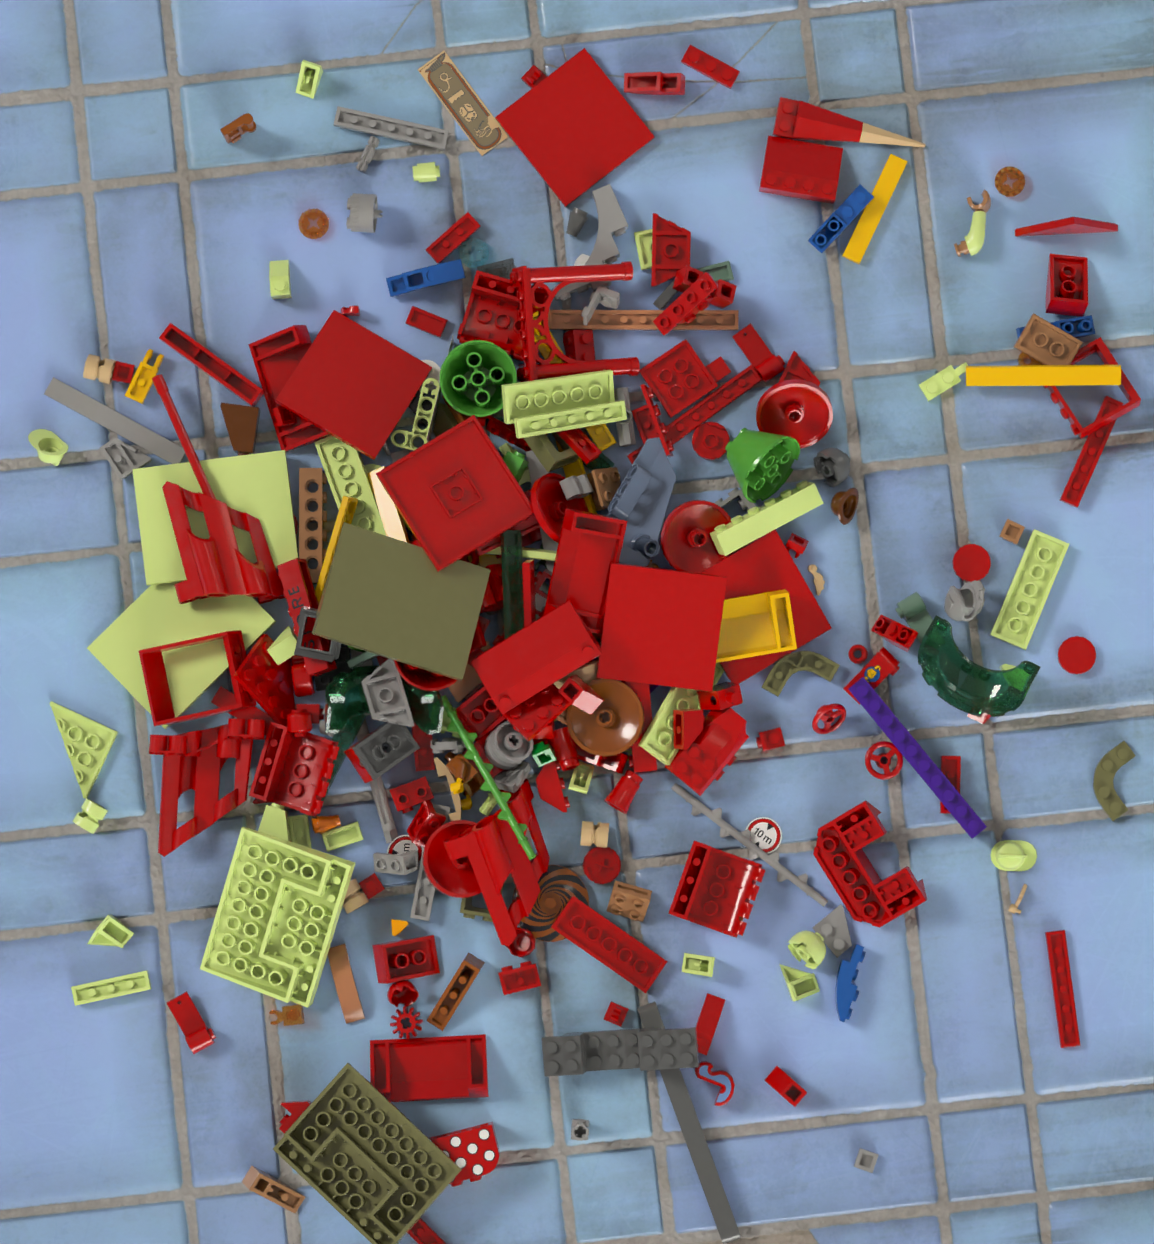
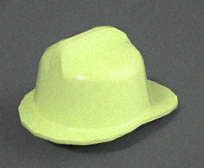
[28,429,68,466]
[991,840,1037,871]

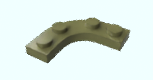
[761,651,840,697]
[1093,741,1136,821]

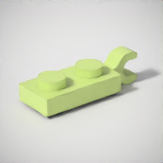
[918,362,968,402]

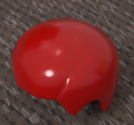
[506,927,536,957]
[387,980,419,1007]

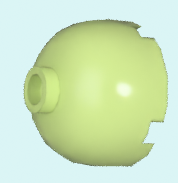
[788,930,826,969]

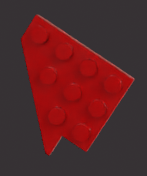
[233,634,295,726]

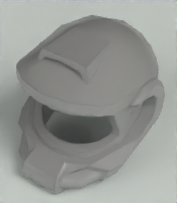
[944,580,985,622]

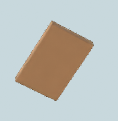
[1014,313,1083,365]

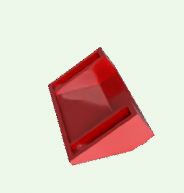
[248,325,331,452]
[543,508,627,634]
[471,600,601,714]
[370,1034,489,1102]

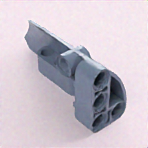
[607,437,677,567]

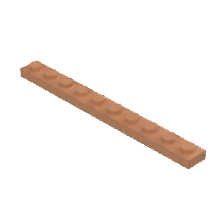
[548,310,738,330]

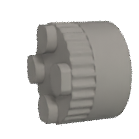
[346,193,383,233]

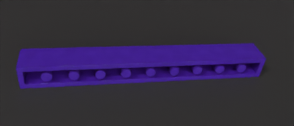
[848,677,987,839]

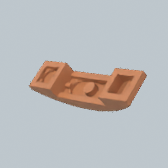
[328,944,365,1024]

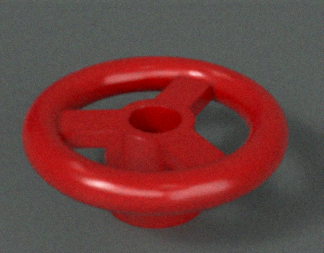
[812,703,846,734]
[865,741,903,780]

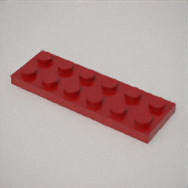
[551,895,668,993]

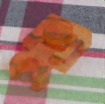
[269,1004,305,1026]

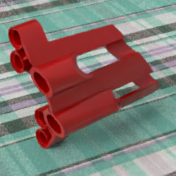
[443,778,550,946]

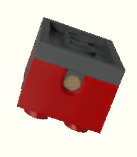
[344,722,420,783]

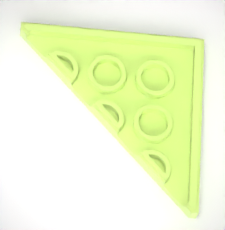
[50,701,118,799]

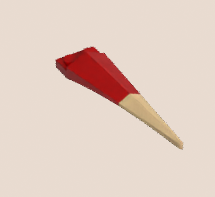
[772,97,926,147]

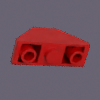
[871,615,919,652]
[536,760,570,813]

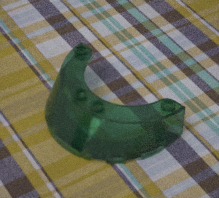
[918,615,1041,717]
[325,666,444,734]

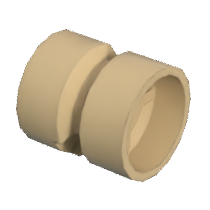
[83,354,116,384]
[580,821,609,848]
[343,878,369,914]

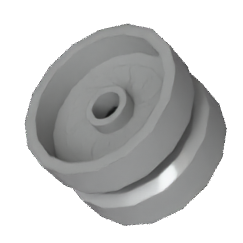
[484,721,534,770]

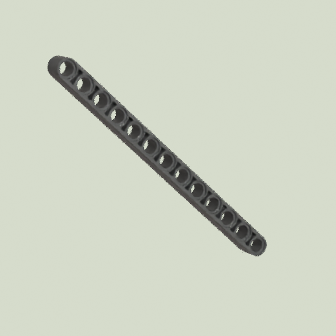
[637,1001,741,1244]

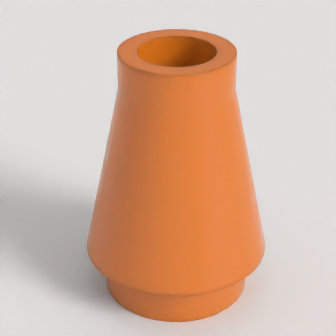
[311,815,341,834]

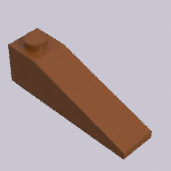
[427,953,485,1031]

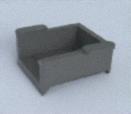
[294,606,342,662]

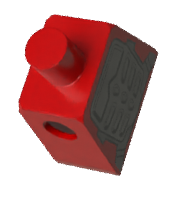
[697,681,743,710]

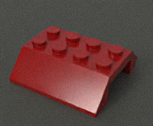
[457,270,547,361]
[249,722,340,817]
[668,841,765,938]

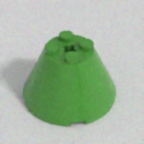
[440,340,517,417]
[725,428,800,503]

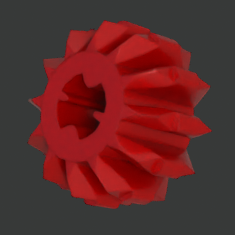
[390,1006,423,1039]

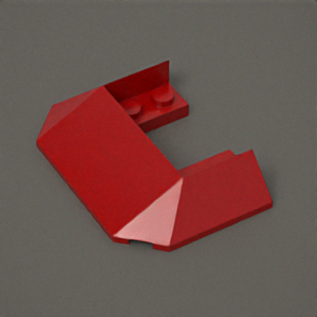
[813,800,927,928]

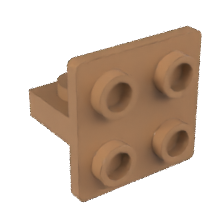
[587,467,621,511]
[606,880,652,922]

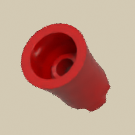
[548,727,580,771]
[604,770,643,814]

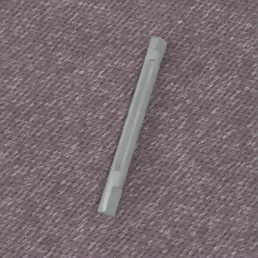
[348,701,398,844]

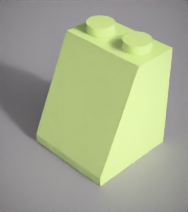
[258,803,291,842]

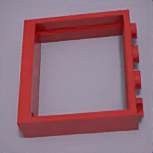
[1043,337,1141,439]

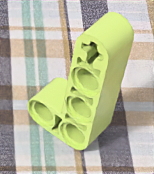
[391,378,440,451]

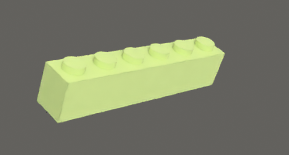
[710,481,824,556]

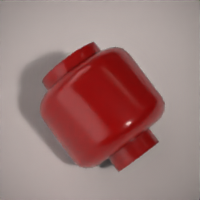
[287,709,312,737]

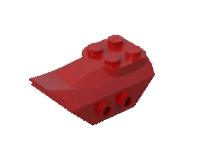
[665,707,749,796]

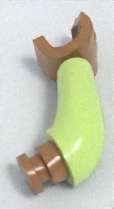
[954,190,991,257]

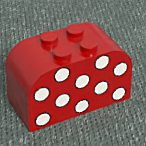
[429,1121,500,1187]

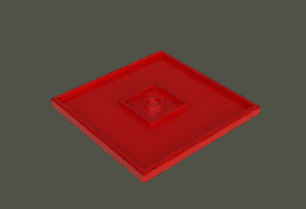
[495,48,655,208]
[275,310,432,460]
[376,415,534,572]
[701,529,832,684]
[597,562,727,692]

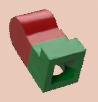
[532,739,557,767]

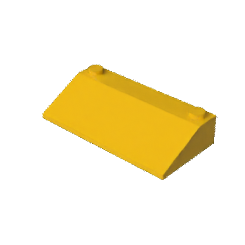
[716,589,797,663]

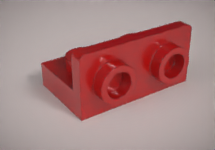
[407,800,446,847]

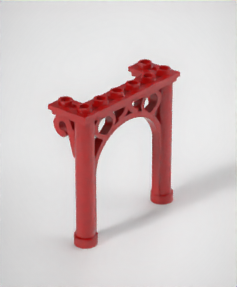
[510,261,640,382]

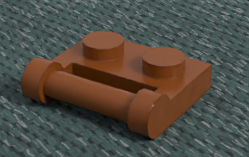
[220,113,256,144]

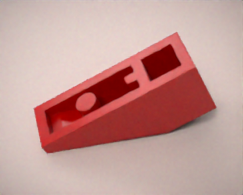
[695,993,725,1056]

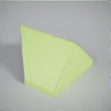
[87,914,134,948]
[779,964,820,1002]

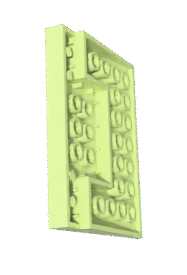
[132,450,299,586]
[87,581,276,730]
[200,827,355,1008]

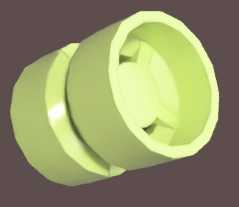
[73,798,108,834]

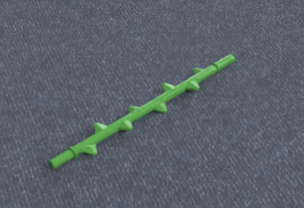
[439,695,536,860]

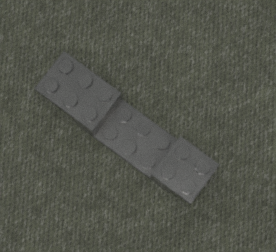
[542,1027,699,1077]

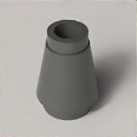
[566,208,588,237]

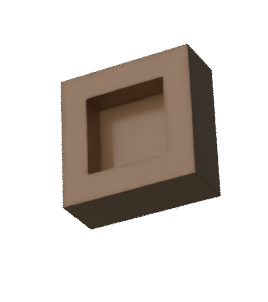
[999,519,1025,545]

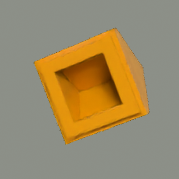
[391,919,409,937]

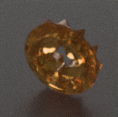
[995,166,1025,197]
[299,209,329,239]

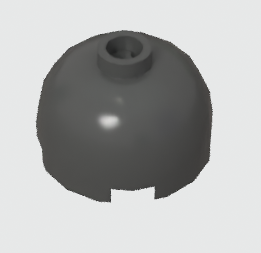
[814,448,850,487]

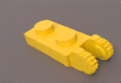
[125,349,164,404]

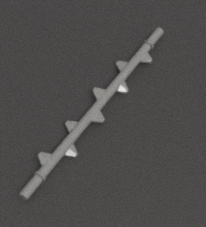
[671,783,828,907]

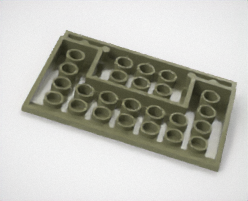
[312,522,490,680]
[273,1063,462,1244]

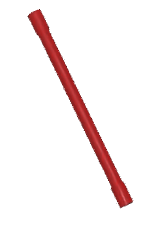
[152,374,216,499]

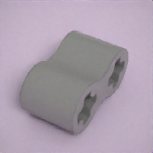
[559,474,594,500]

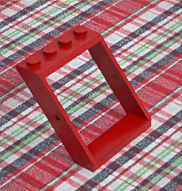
[139,630,257,726]

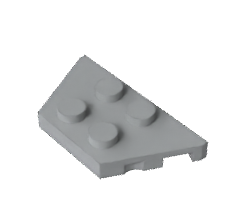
[361,658,414,727]

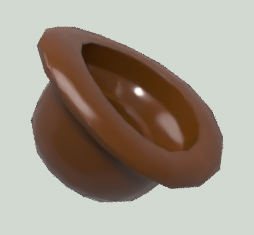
[831,488,859,525]

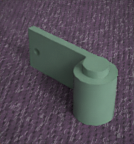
[895,592,946,653]

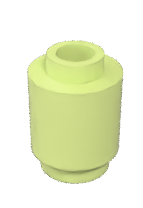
[412,162,440,183]

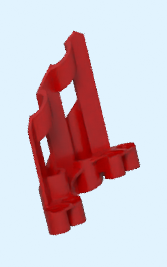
[162,481,285,604]
[149,718,265,857]

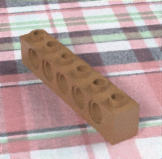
[299,468,327,584]

